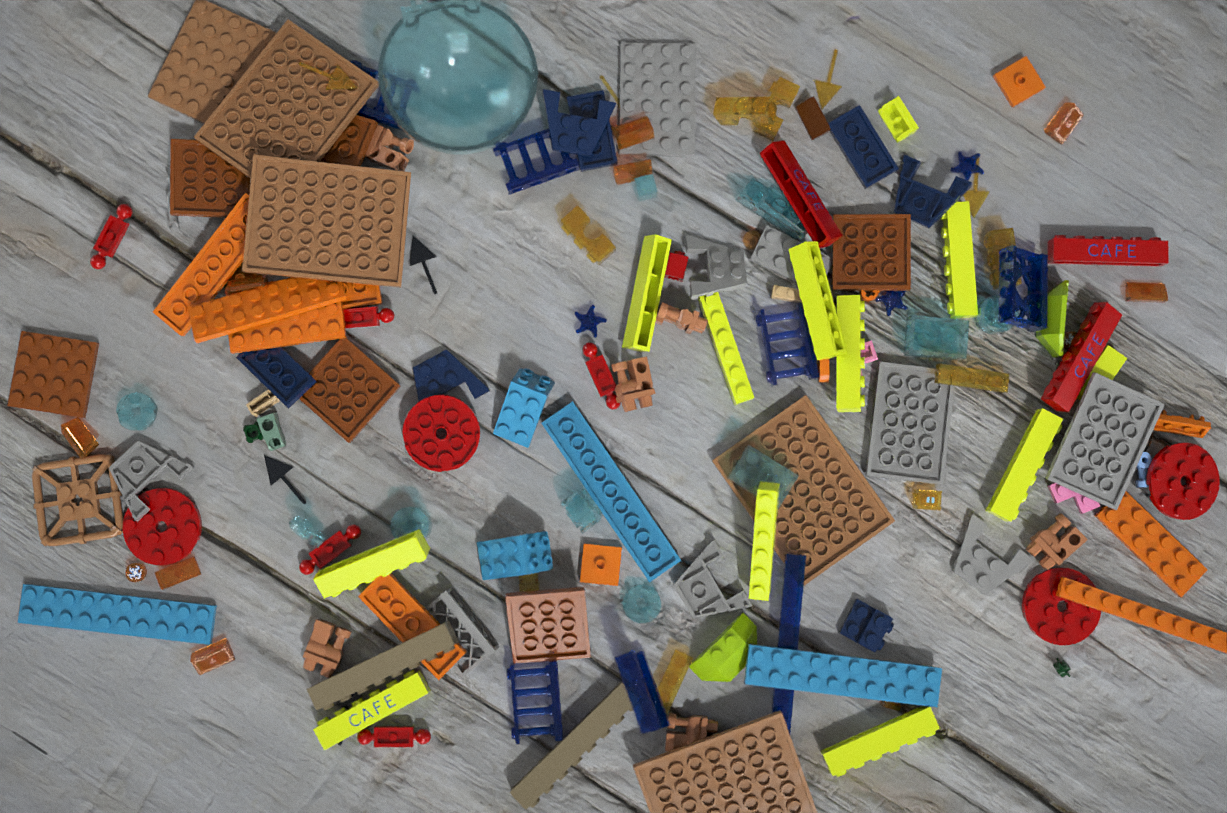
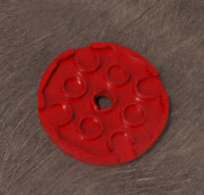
[402,395,480,472]
[1146,443,1220,520]
[123,488,202,566]
[1022,567,1101,645]

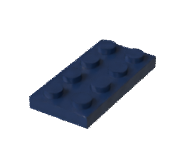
[567,90,618,172]
[828,105,899,189]
[236,347,317,409]

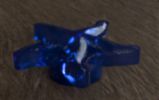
[950,152,984,181]
[875,291,908,316]
[574,305,607,338]

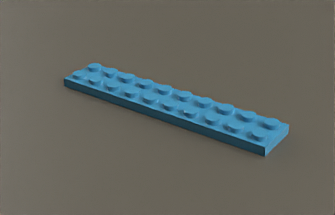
[541,401,681,583]
[18,584,217,645]
[744,644,942,707]

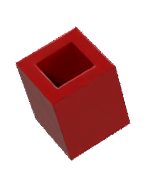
[664,251,689,282]

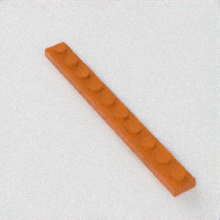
[1056,577,1227,654]

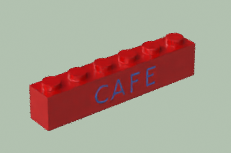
[759,140,843,248]
[1048,235,1168,267]
[1041,302,1122,412]

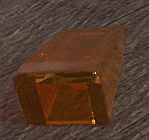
[155,557,201,590]

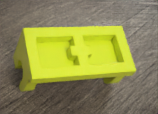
[877,96,919,143]

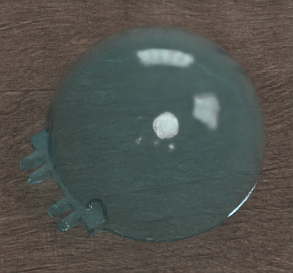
[378,0,538,155]

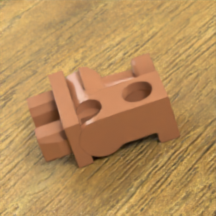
[365,125,414,171]
[655,302,708,334]
[611,356,655,412]
[1026,513,1088,570]
[303,619,352,678]
[665,713,718,751]

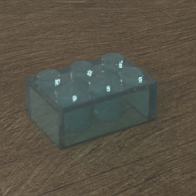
[904,315,969,361]
[726,445,798,509]

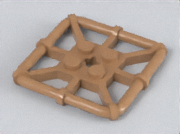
[32,454,123,546]

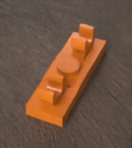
[1153,410,1211,438]

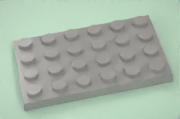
[619,43,696,157]
[865,361,956,485]
[1045,373,1165,510]

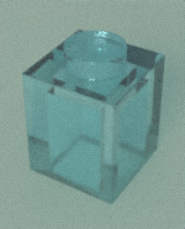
[634,174,658,201]

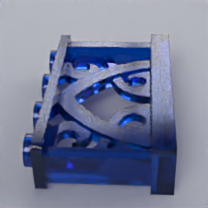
[998,245,1048,332]

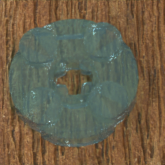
[116,392,158,431]
[288,515,326,548]
[623,584,661,623]

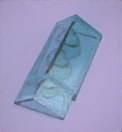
[736,177,807,241]

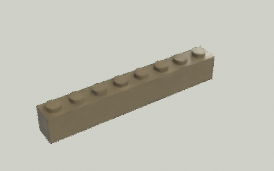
[306,621,459,711]
[510,680,639,810]

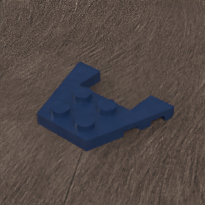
[542,89,616,157]
[894,155,973,229]
[413,349,490,402]

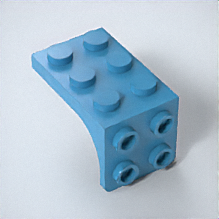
[493,368,555,448]
[477,531,553,580]

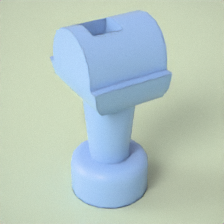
[1135,452,1152,488]

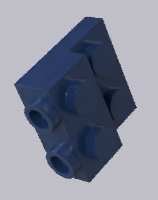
[838,599,894,653]

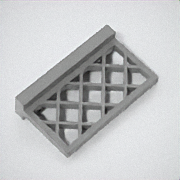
[425,587,499,678]

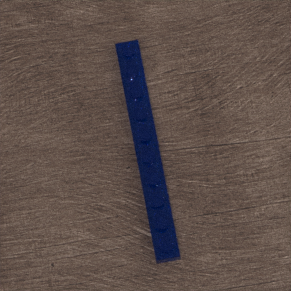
[771,553,806,734]

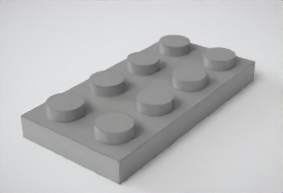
[749,225,833,284]

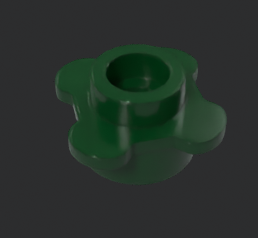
[243,422,264,443]
[1053,657,1071,678]

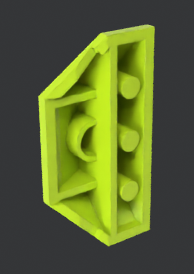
[1034,280,1069,358]
[688,612,757,682]

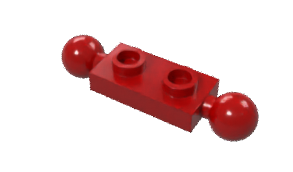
[90,204,133,269]
[343,306,395,329]
[582,342,621,410]
[299,524,361,575]
[357,726,431,747]

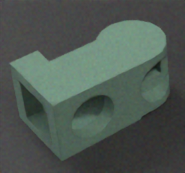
[257,412,286,451]

